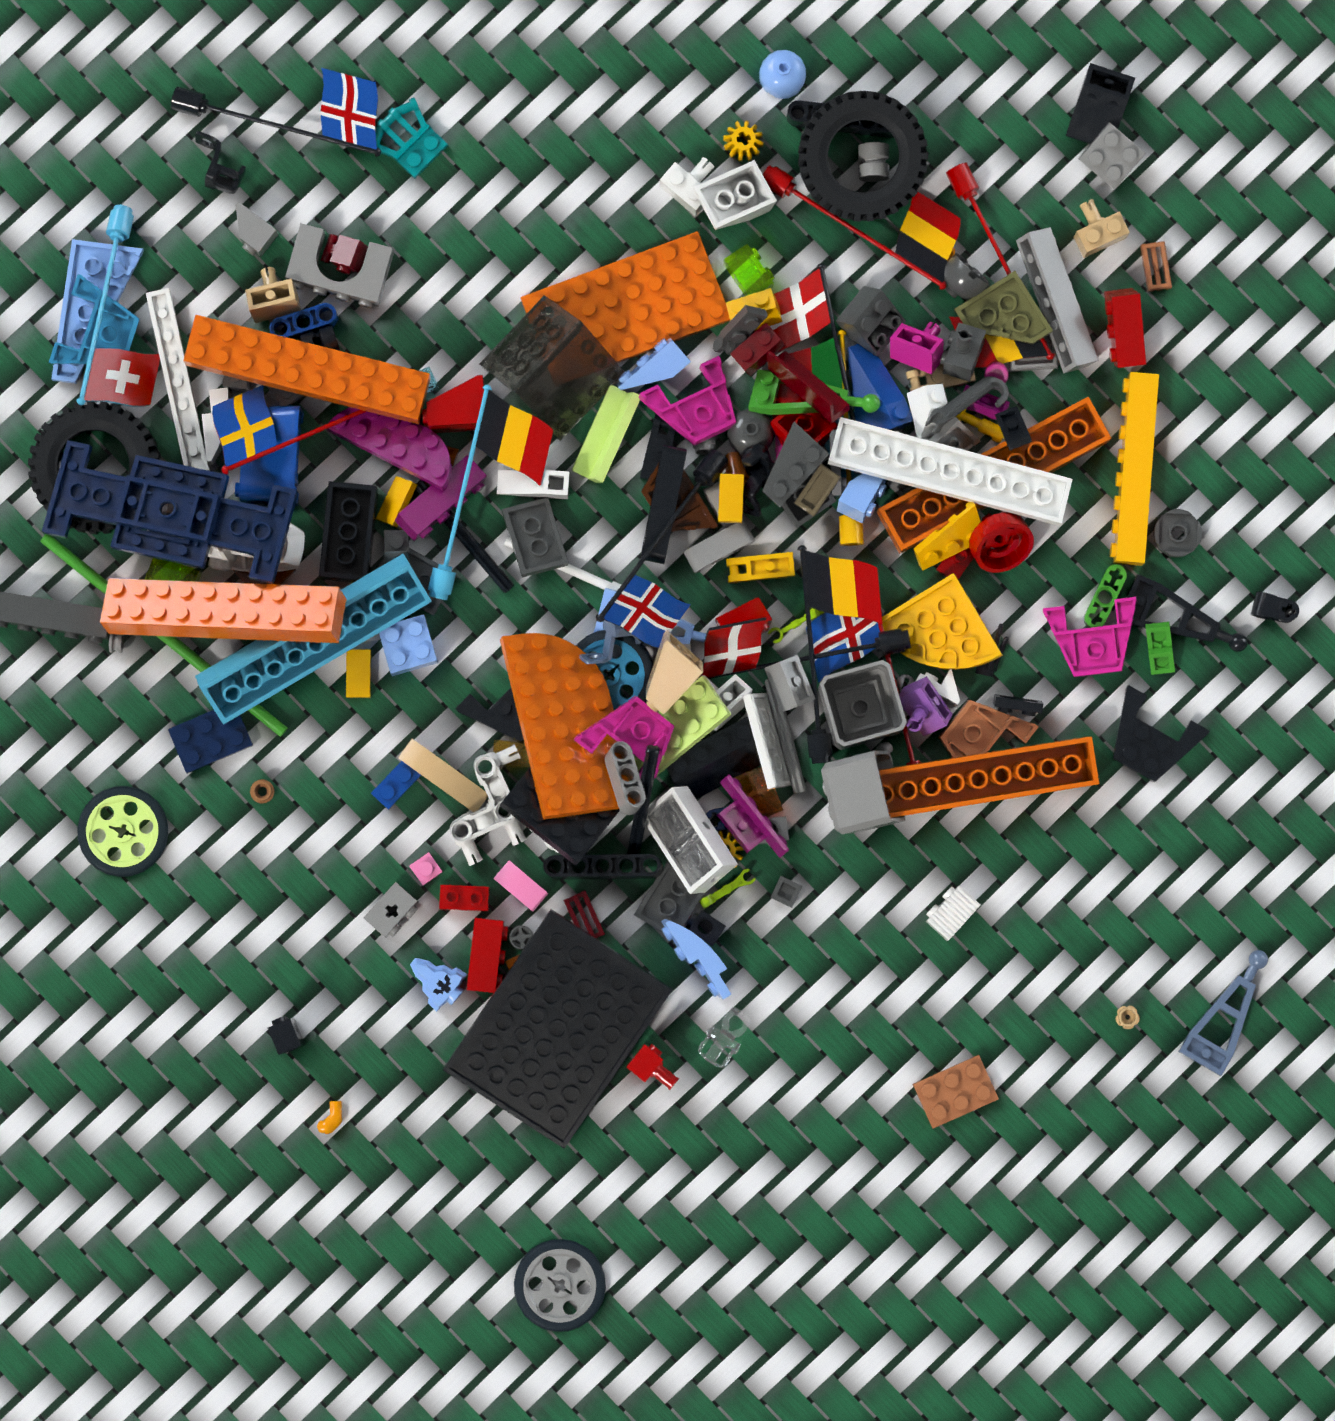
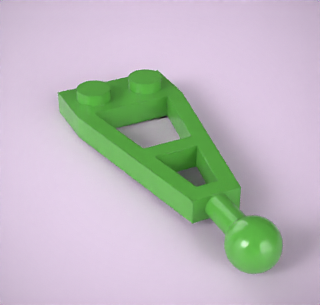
[748,369,880,415]

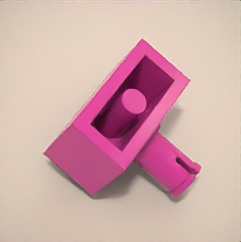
[890,322,944,374]

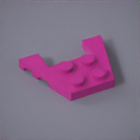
[639,356,736,446]
[1043,597,1137,677]
[573,696,674,779]

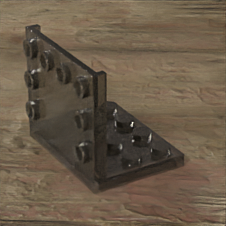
[479,295,625,441]

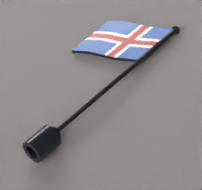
[171,68,381,157]
[596,449,729,648]

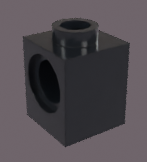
[687,910,726,947]

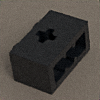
[268,1016,305,1055]

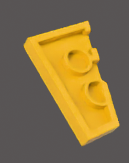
[913,502,981,571]

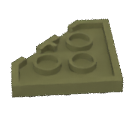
[954,271,1053,344]

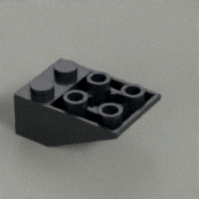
[1065,63,1135,144]

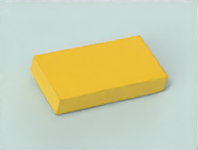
[718,474,744,523]
[376,476,417,528]
[346,649,371,698]

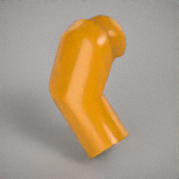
[317,1101,342,1134]

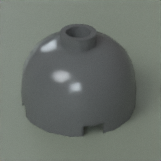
[944,253,989,299]
[727,409,774,455]

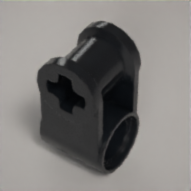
[1251,591,1299,623]

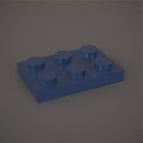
[168,710,254,774]

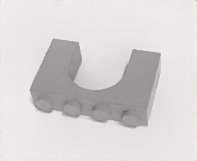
[285,223,394,308]

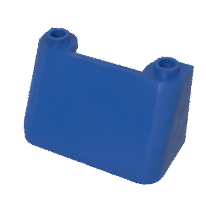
[235,406,304,506]

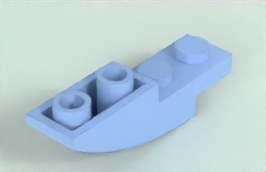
[661,919,731,1000]

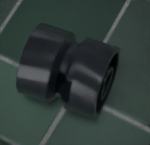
[300,325,340,351]

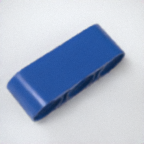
[269,303,338,339]

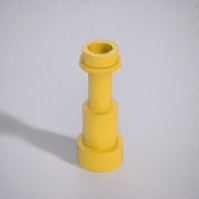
[955,408,1004,444]

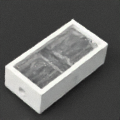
[646,786,738,894]

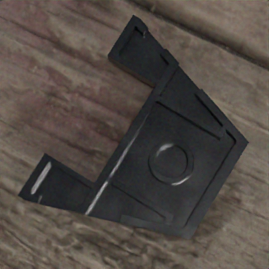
[1112,685,1210,782]
[455,688,524,744]

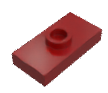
[936,548,974,579]

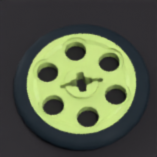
[77,786,168,877]

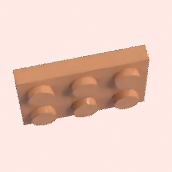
[912,1055,999,1129]

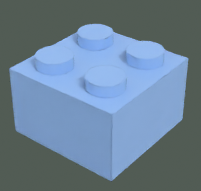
[379,614,438,676]

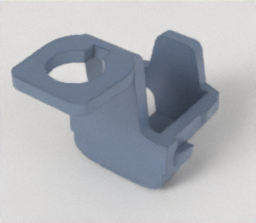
[579,620,641,664]

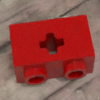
[439,885,490,912]

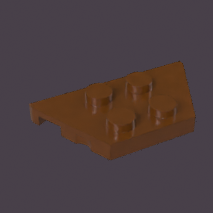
[641,463,718,532]

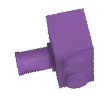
[899,676,953,737]

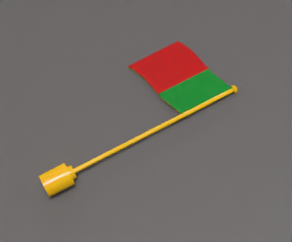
[773,330,864,546]

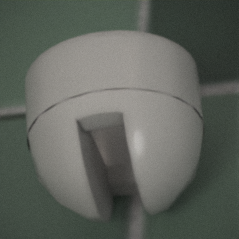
[896,675,914,693]

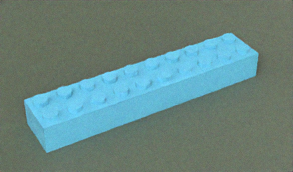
[195,554,432,725]

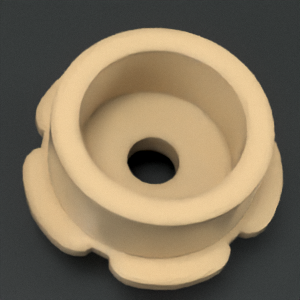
[1116,1006,1140,1029]

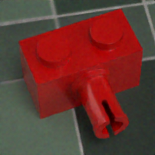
[626,1044,679,1090]

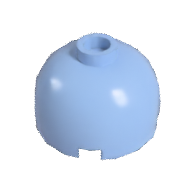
[759,50,806,99]

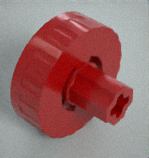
[969,512,1034,573]

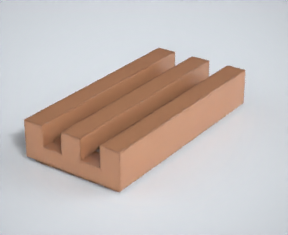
[1140,241,1172,292]

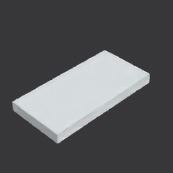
[743,693,791,789]

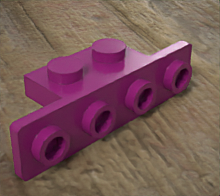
[717,775,789,858]

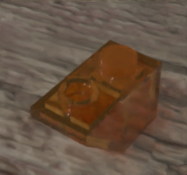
[734,767,783,817]

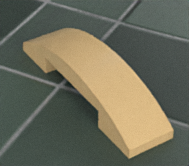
[398,739,488,812]

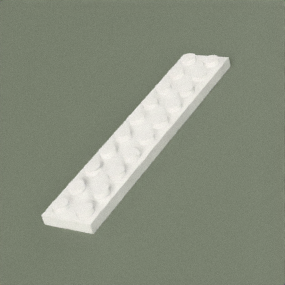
[828,417,1072,526]

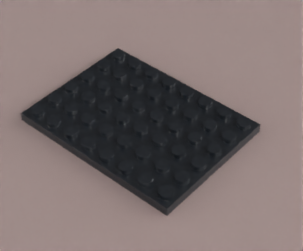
[443,909,672,1148]

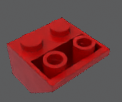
[715,597,772,634]

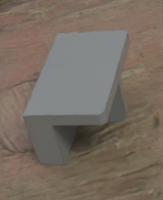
[765,655,815,712]

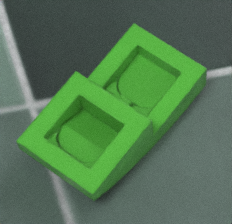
[1145,622,1175,675]

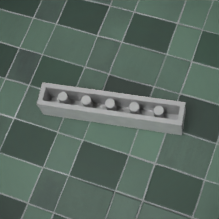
[1016,227,1098,373]

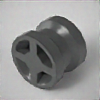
[510,925,533,950]

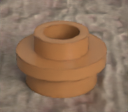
[250,779,275,804]

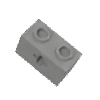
[364,882,418,938]

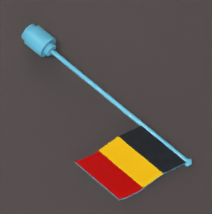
[428,385,553,600]

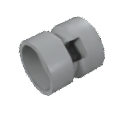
[858,142,889,182]

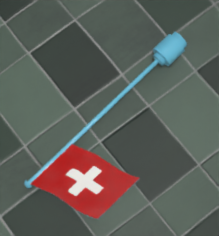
[76,205,160,407]

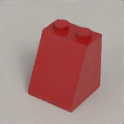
[422,375,485,433]

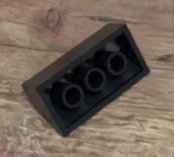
[666,716,761,799]

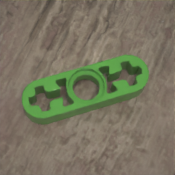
[1084,564,1127,628]

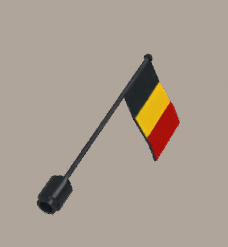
[797,545,883,764]

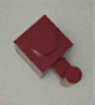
[320,234,368,275]

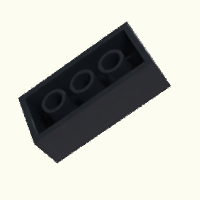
[319,481,378,583]

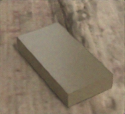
[794,463,841,517]

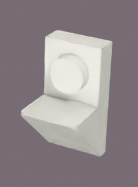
[916,669,960,707]

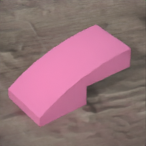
[493,861,548,912]

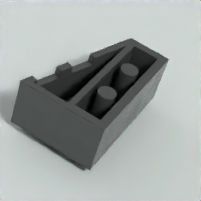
[762,422,829,508]

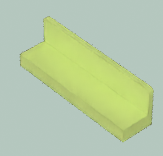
[572,385,640,483]

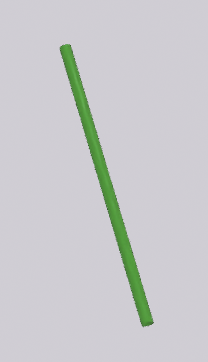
[40,534,288,737]

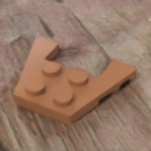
[939,700,1039,758]

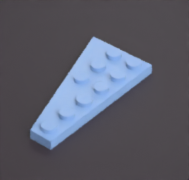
[51,239,144,384]

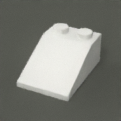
[693,160,777,230]

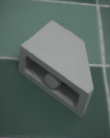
[235,201,278,257]

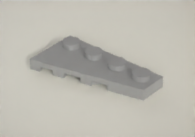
[886,417,981,497]

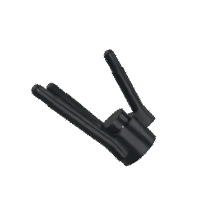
[975,624,1008,677]

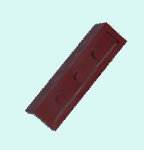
[767,350,850,423]

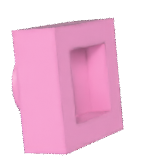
[409,852,443,886]

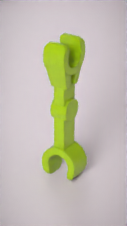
[768,608,824,644]
[700,869,756,908]

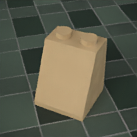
[646,630,703,714]

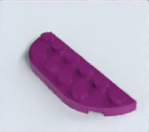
[326,407,452,491]

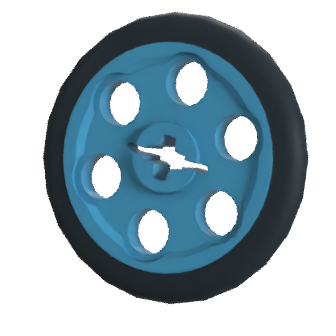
[576,630,653,710]

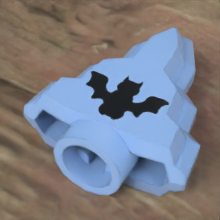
[410,958,467,1012]

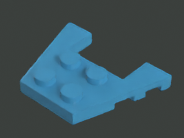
[48,274,140,364]

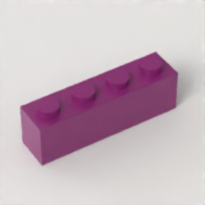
[395,455,487,542]

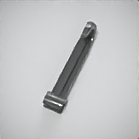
[925,377,1009,433]

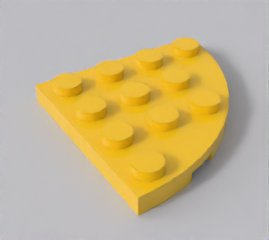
[882,573,1003,670]

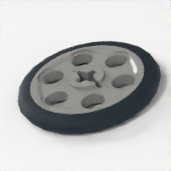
[514,1239,606,1332]

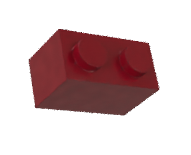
[730,323,786,376]

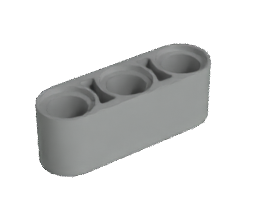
[683,520,756,573]
[605,741,646,815]

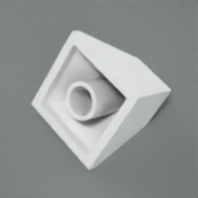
[907,384,948,439]

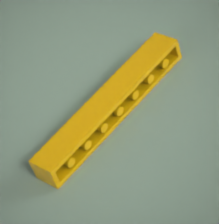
[1110,372,1159,566]

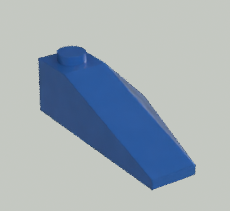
[847,344,913,431]

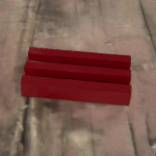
[563,891,605,938]

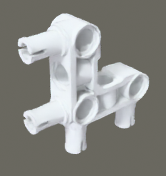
[450,744,527,866]

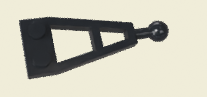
[1127,574,1248,652]

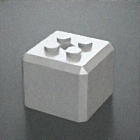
[817,660,907,750]
[821,751,905,834]

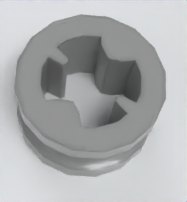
[109,634,124,653]

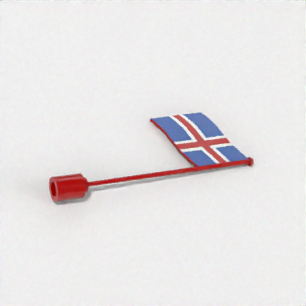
[806,613,920,765]

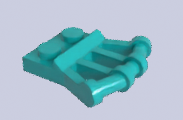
[375,97,448,179]

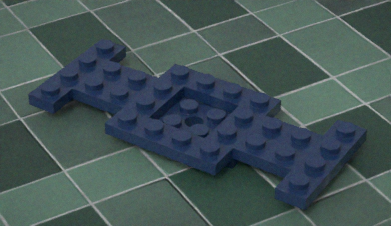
[42,440,299,584]

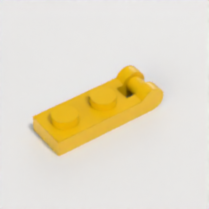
[726,552,795,583]

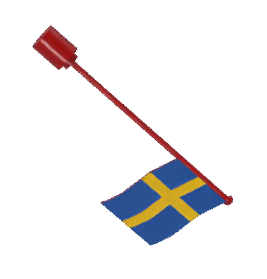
[212,385,367,475]

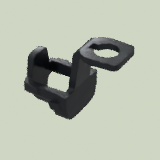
[195,131,246,194]
[741,444,775,517]

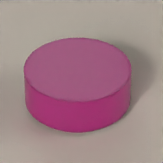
[985,362,1009,383]

